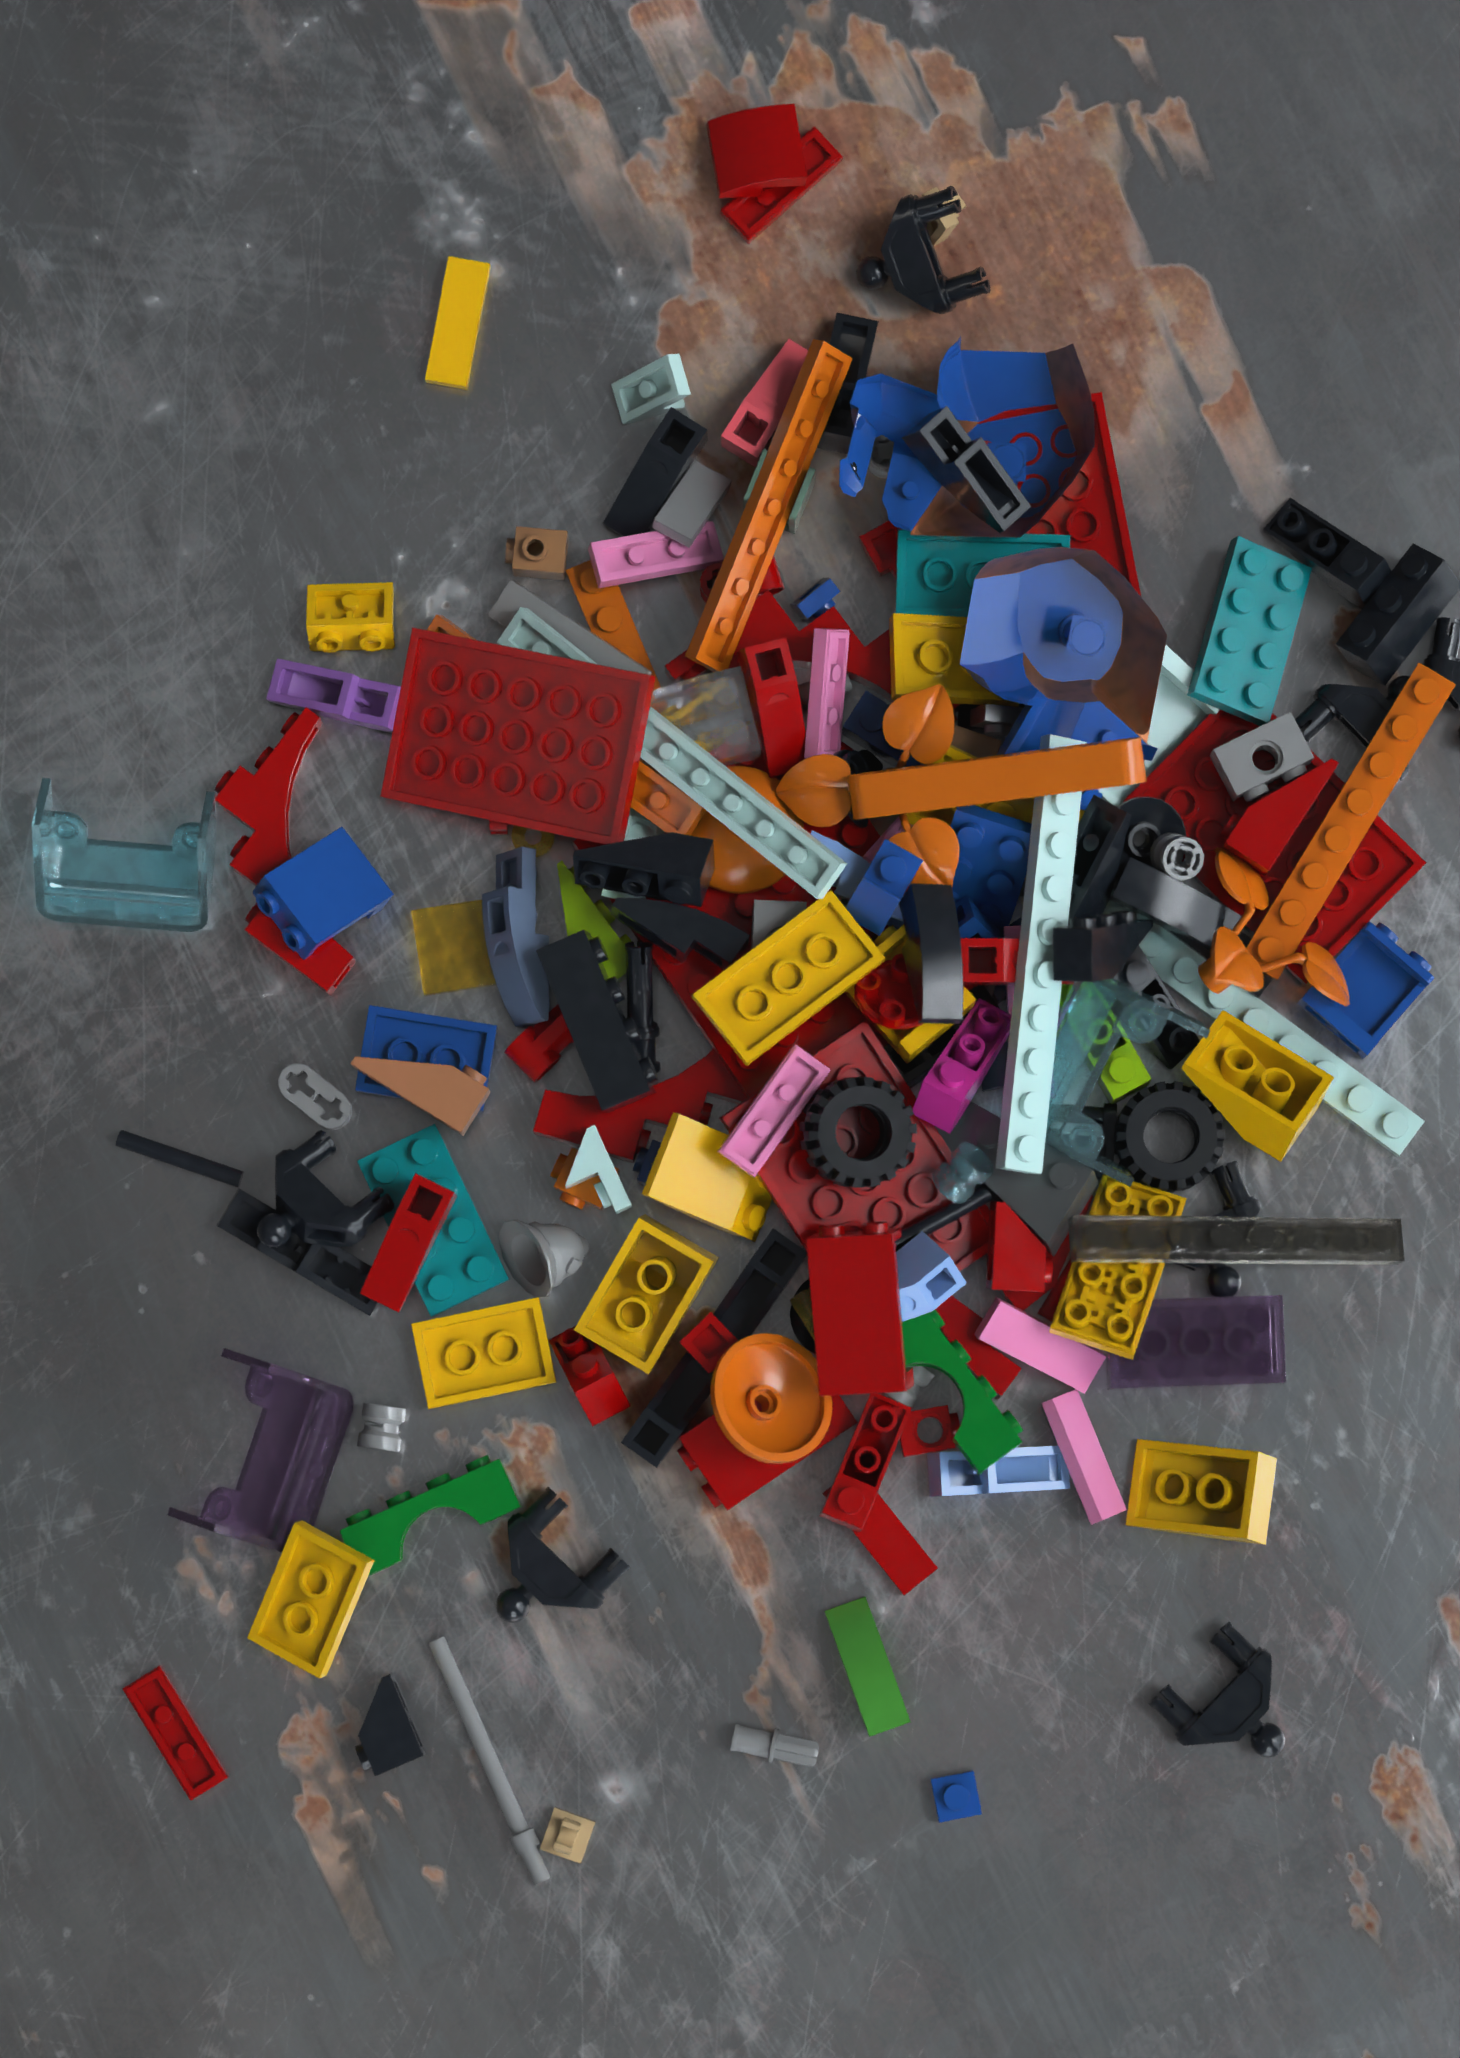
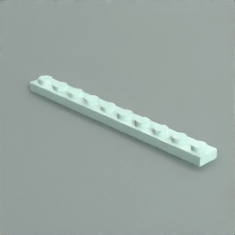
[497,607,847,899]
[995,734,1087,1174]
[1103,890,1425,1157]

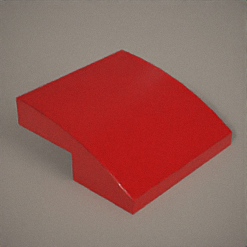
[706,103,808,198]

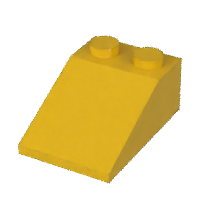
[1181,1010,1334,1162]
[642,1112,772,1242]
[574,1214,719,1374]
[1126,1439,1277,1545]

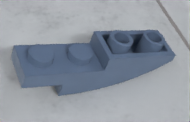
[482,847,550,1027]

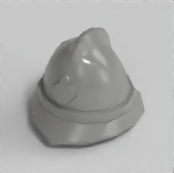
[498,1219,589,1297]

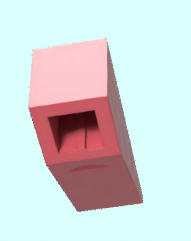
[721,339,808,468]

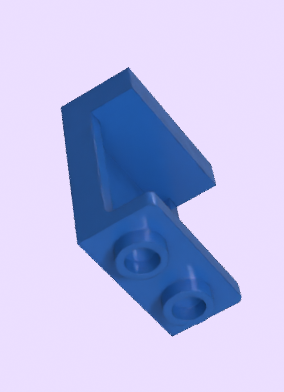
[253,827,394,960]
[1297,921,1435,1059]

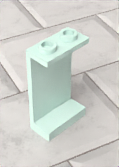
[1098,645,1220,807]

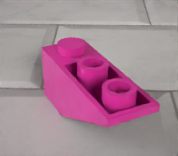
[913,998,1012,1134]

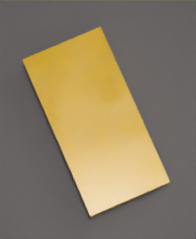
[1049,1172,1187,1360]

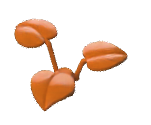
[776,685,960,887]
[1198,847,1350,1007]

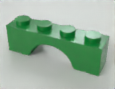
[902,1310,1023,1476]
[339,1455,522,1576]

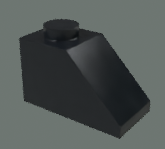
[355,1673,426,1776]

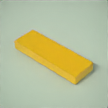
[425,256,491,390]

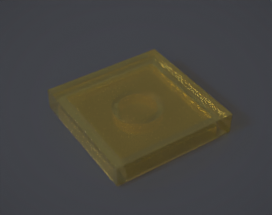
[411,900,496,996]

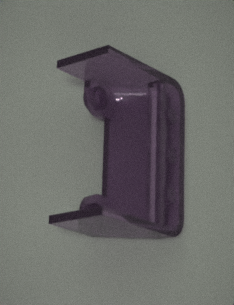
[167,1348,353,1552]

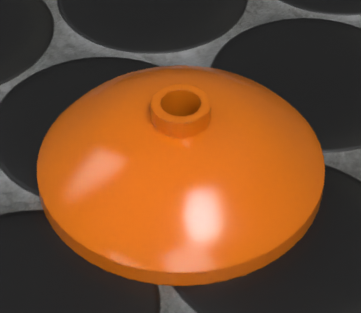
[691,766,804,894]
[711,1333,832,1464]

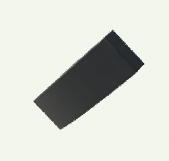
[216,1188,378,1316]

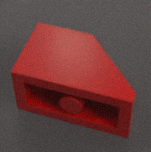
[986,1201,1053,1292]

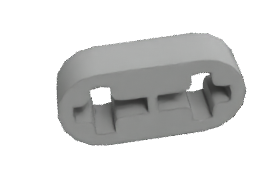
[278,1063,352,1130]

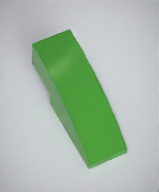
[824,1597,911,1737]

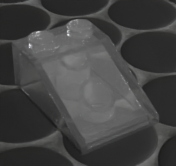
[640,666,761,766]

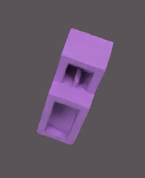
[266,658,401,733]

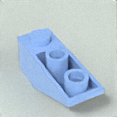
[896,1231,966,1322]

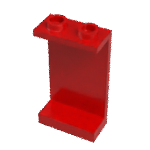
[806,1221,914,1396]
[676,1350,858,1511]

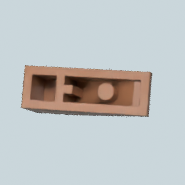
[350,1056,491,1136]

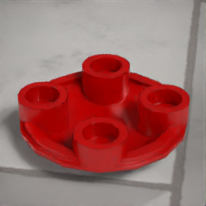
[854,953,924,1029]

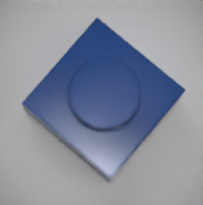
[790,578,841,619]
[930,1770,982,1823]

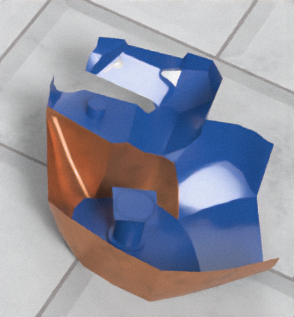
[839,336,1095,537]
[960,547,1167,810]

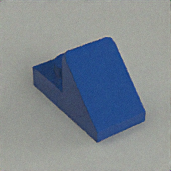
[846,838,923,936]

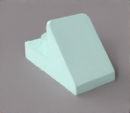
[611,354,691,424]
[565,1125,632,1214]

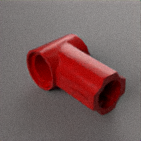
[504,1004,574,1083]

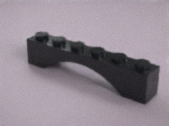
[621,1228,808,1469]

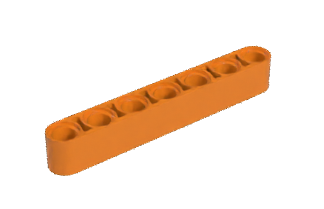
[847,737,1147,819]

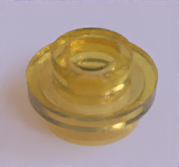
[512,825,555,858]

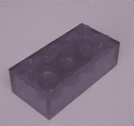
[1106,1295,1286,1390]

